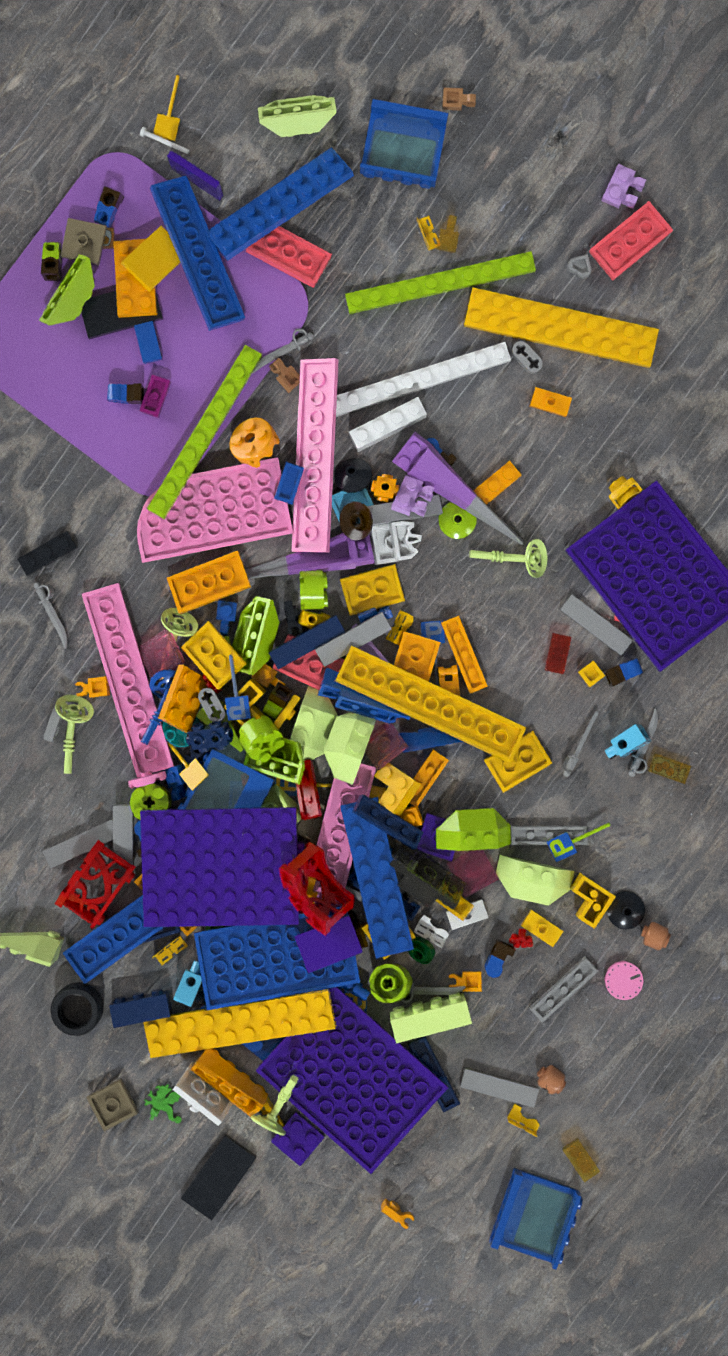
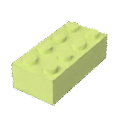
[390,992,472,1043]

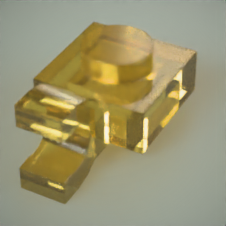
[436,215,459,253]

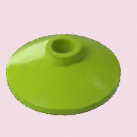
[438,502,477,539]

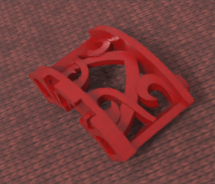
[55,840,136,929]
[279,842,354,936]

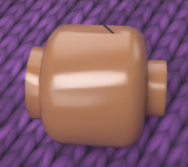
[641,922,671,950]
[537,1065,566,1095]

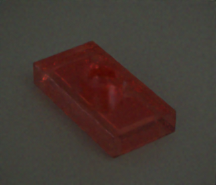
[544,633,572,674]

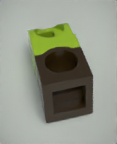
[41,242,62,281]
[262,682,293,719]

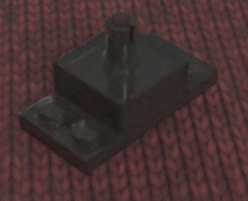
[389,843,467,910]

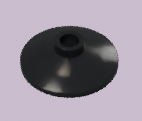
[334,458,372,493]
[607,891,645,930]

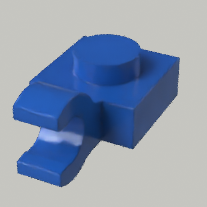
[216,600,238,635]
[357,605,393,623]
[163,765,187,801]

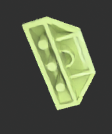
[258,95,336,137]
[290,686,338,761]
[323,712,376,785]
[496,855,574,906]

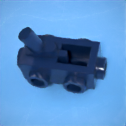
[186,721,233,753]

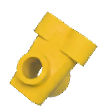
[298,610,330,629]

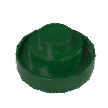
[408,937,436,964]

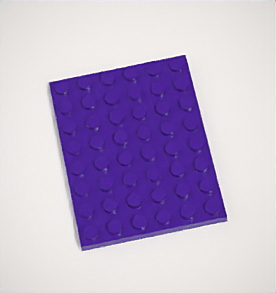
[565,480,728,672]
[140,807,300,927]
[256,987,448,1174]

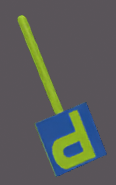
[546,823,611,862]

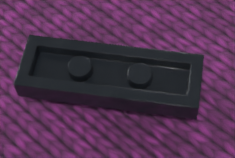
[17,531,78,576]

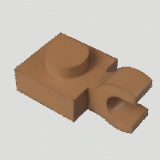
[443,88,476,111]
[269,358,300,393]

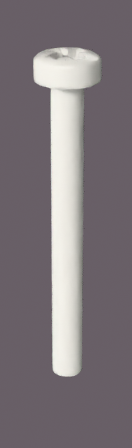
[140,127,190,154]

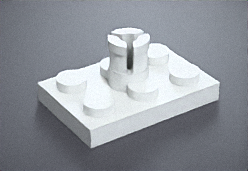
[173,1061,233,1126]

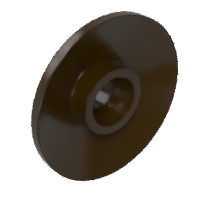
[339,502,373,540]

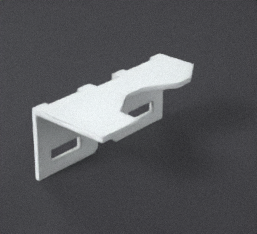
[414,915,449,948]

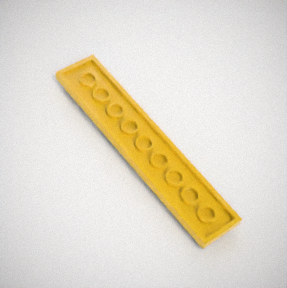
[464,287,659,368]
[335,646,526,763]
[143,989,337,1058]

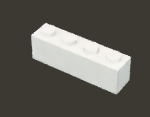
[349,397,427,452]

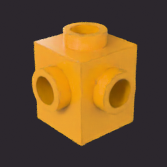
[371,474,399,503]

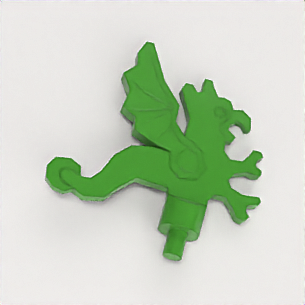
[144,1084,182,1123]

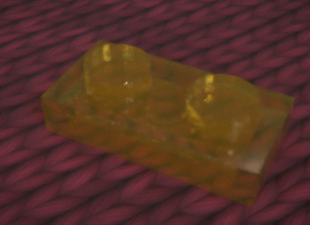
[562,1138,600,1183]

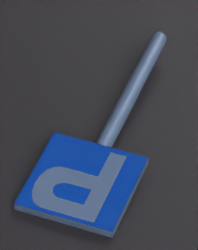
[420,620,445,686]
[225,655,251,721]

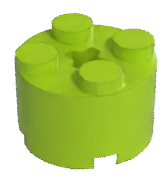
[299,570,328,610]
[238,715,285,762]
[130,782,172,819]
[369,963,413,1003]

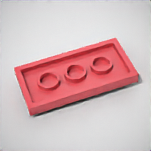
[589,201,673,281]
[246,226,332,288]
[272,635,344,690]

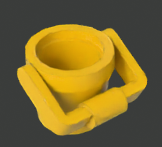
[608,476,643,509]

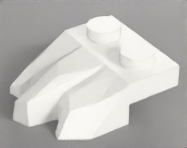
[370,521,422,565]

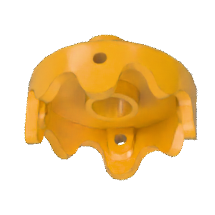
[229,417,280,468]

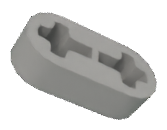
[511,341,543,374]
[198,688,226,722]
[43,707,63,743]

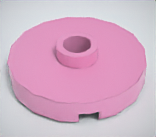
[128,771,167,788]

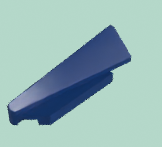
[318,668,411,724]
[399,727,463,753]

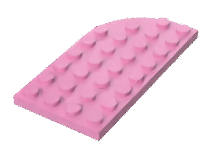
[137,457,293,563]

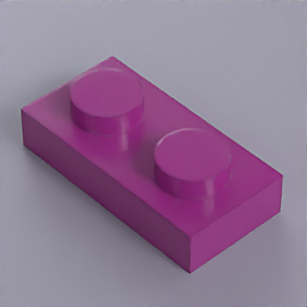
[139,374,171,418]

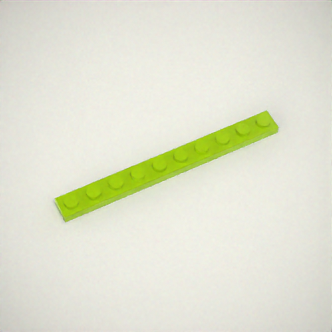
[345,251,536,314]
[147,345,262,520]

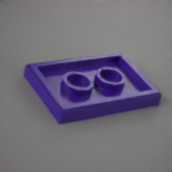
[167,151,223,201]
[294,915,363,973]

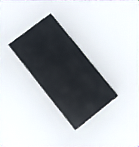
[81,291,163,339]
[181,1134,257,1221]

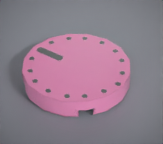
[604,961,644,1000]

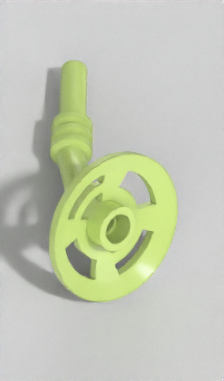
[469,539,548,578]
[159,608,198,686]
[55,695,94,774]
[251,1075,298,1136]

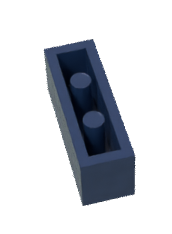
[109,989,173,1028]

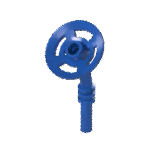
[140,669,176,745]

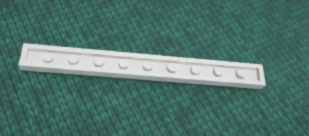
[336,342,511,417]

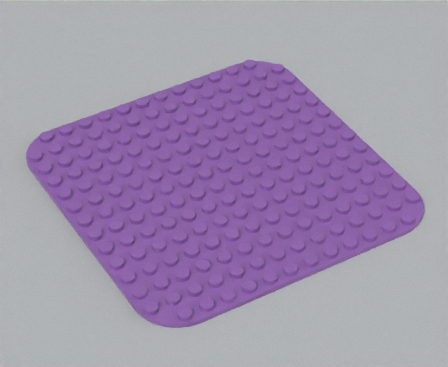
[0,152,308,497]

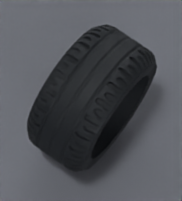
[51,982,104,1036]

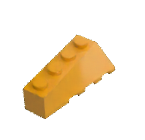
[190,1048,269,1117]

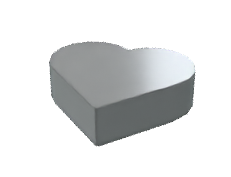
[567,254,592,279]

